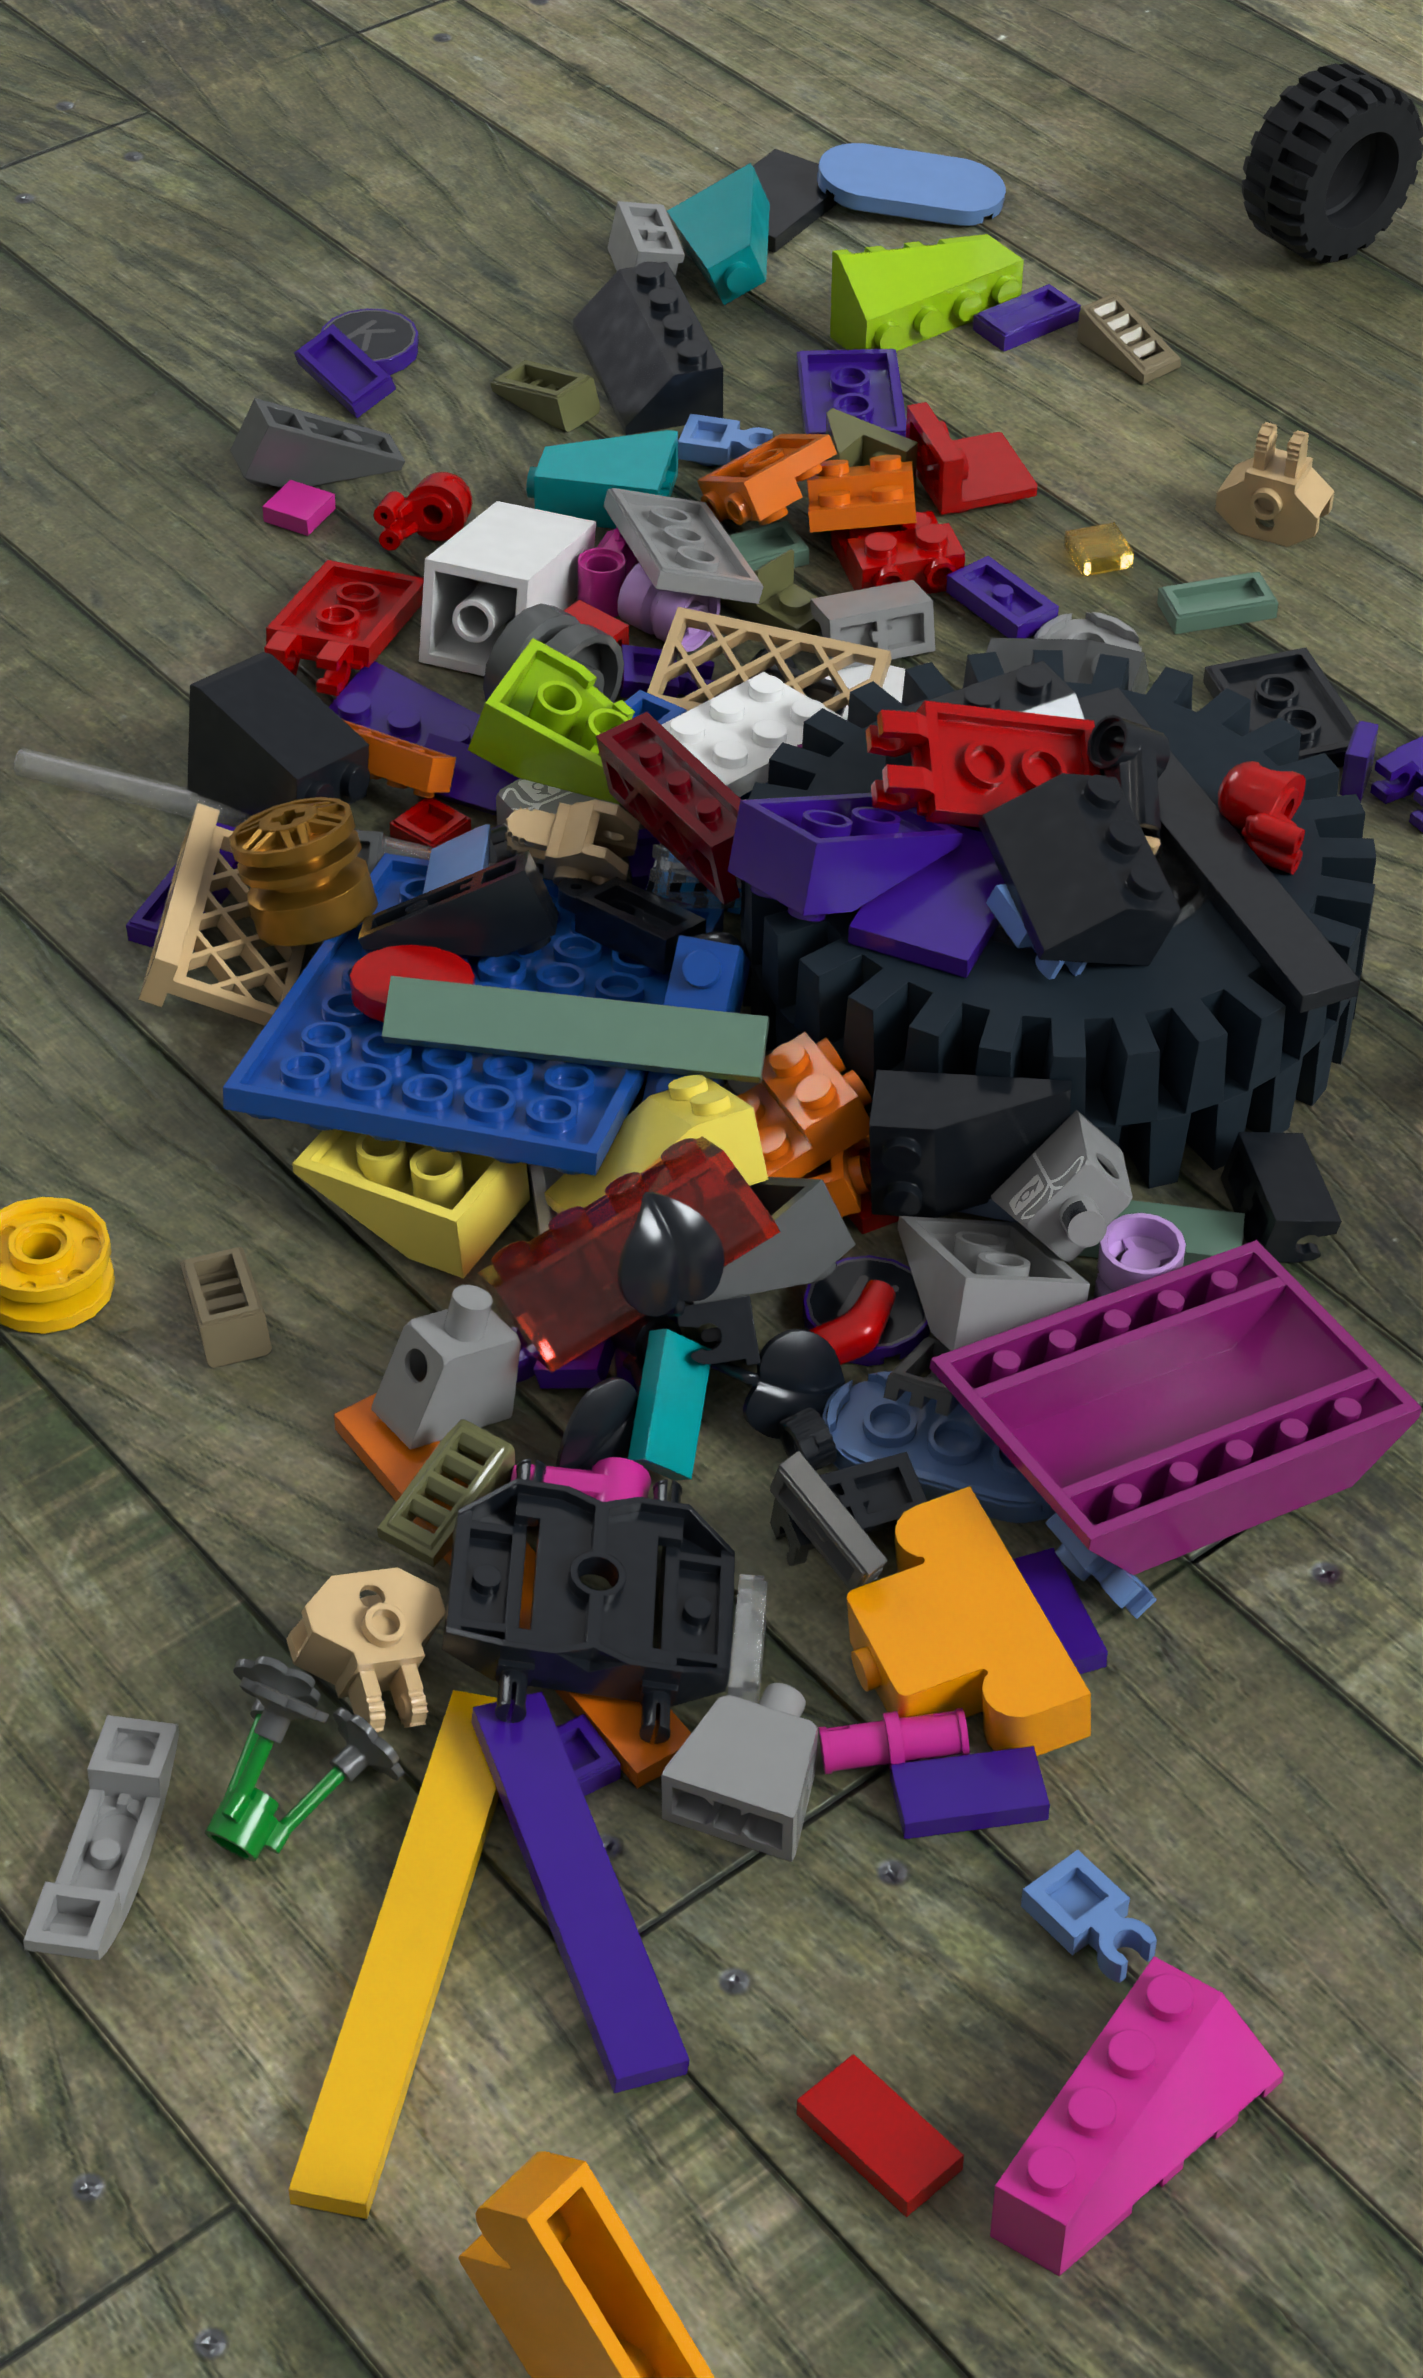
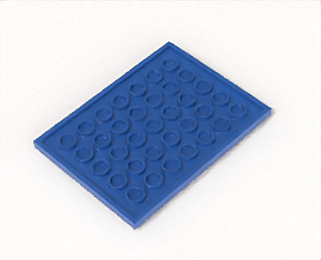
[223,853,724,1176]

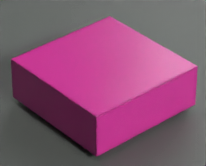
[262,480,336,536]

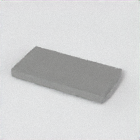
[604,488,764,604]

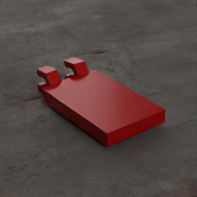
[264,560,424,696]
[865,700,1101,827]

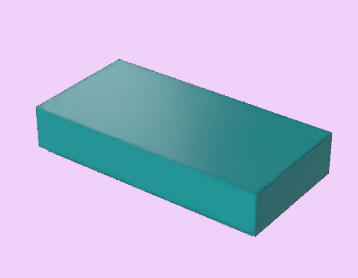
[628,1329,712,1481]

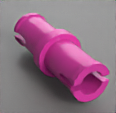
[818,1708,970,1774]

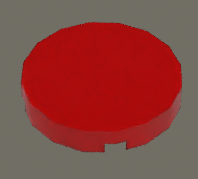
[350,945,475,1023]

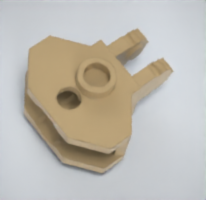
[1215,422,1334,547]
[505,799,640,886]
[286,1567,446,1732]

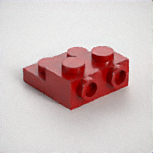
[831,511,965,594]

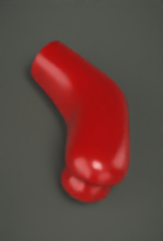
[809,1280,896,1365]

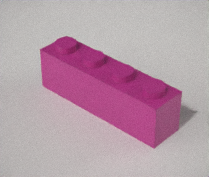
[990,1956,1284,2276]

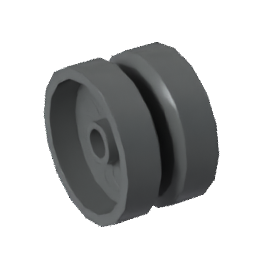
[483,603,624,703]

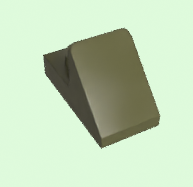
[826,408,918,487]
[720,549,822,635]

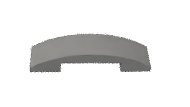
[23,1715,179,1960]

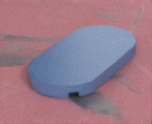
[817,143,1006,226]
[823,1371,1056,1523]

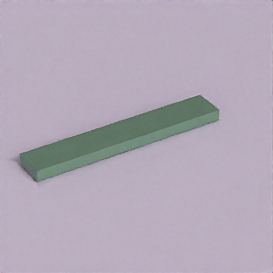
[382,976,769,1083]

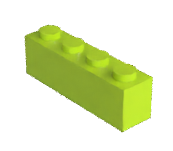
[830,234,1024,352]

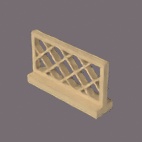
[647,607,892,712]
[139,803,306,1026]

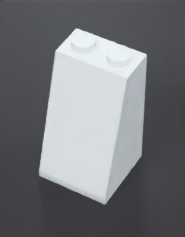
[419,501,596,676]

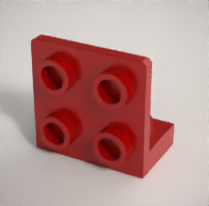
[906,402,1038,515]

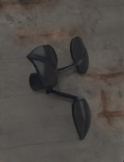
[556,1191,846,1471]

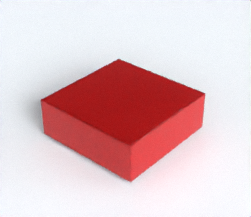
[389,797,471,860]

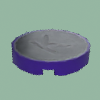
[321,308,419,375]
[803,1255,930,1366]

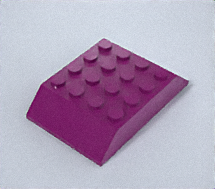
[930,1240,1422,1575]

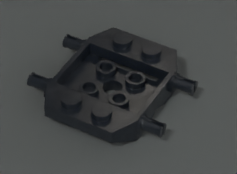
[442,1458,735,1744]

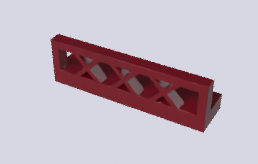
[596,712,741,905]

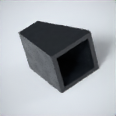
[187,652,370,816]

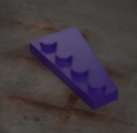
[329,661,480,747]

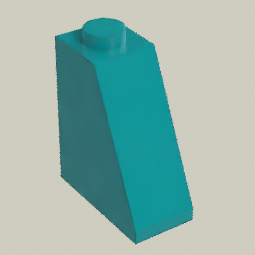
[667,163,770,305]
[526,430,678,529]

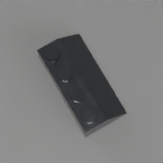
[573,262,723,435]

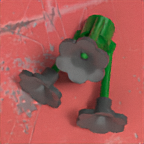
[204,1656,405,1862]

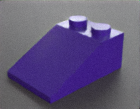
[728,793,963,921]

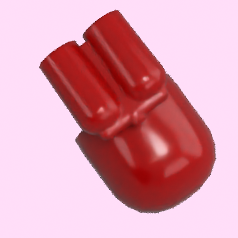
[373,472,473,551]
[1218,761,1306,875]

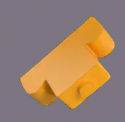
[847,1486,1091,1756]
[459,2151,715,2378]

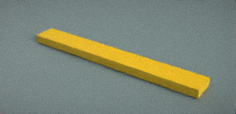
[288,1690,499,2219]

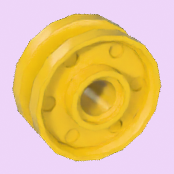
[0,1197,115,1334]

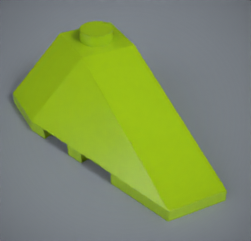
[468,638,635,805]

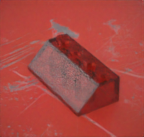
[478,1136,780,1373]

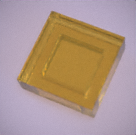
[1064,522,1134,576]

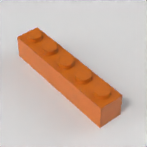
[342,719,456,798]

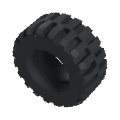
[1241,63,1423,264]

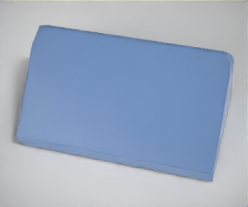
[423,824,491,894]

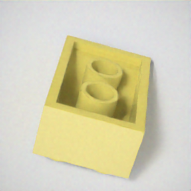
[544,1075,769,1238]
[292,1129,530,1279]

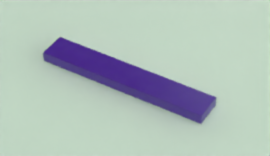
[471,1691,690,2093]

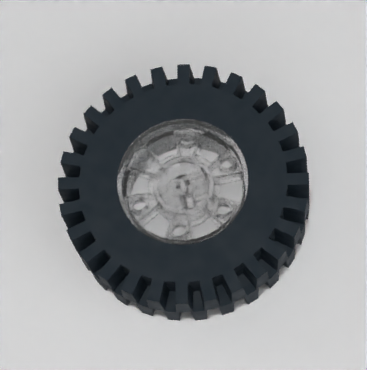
[741,650,1376,1189]

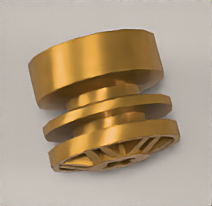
[229,797,378,946]

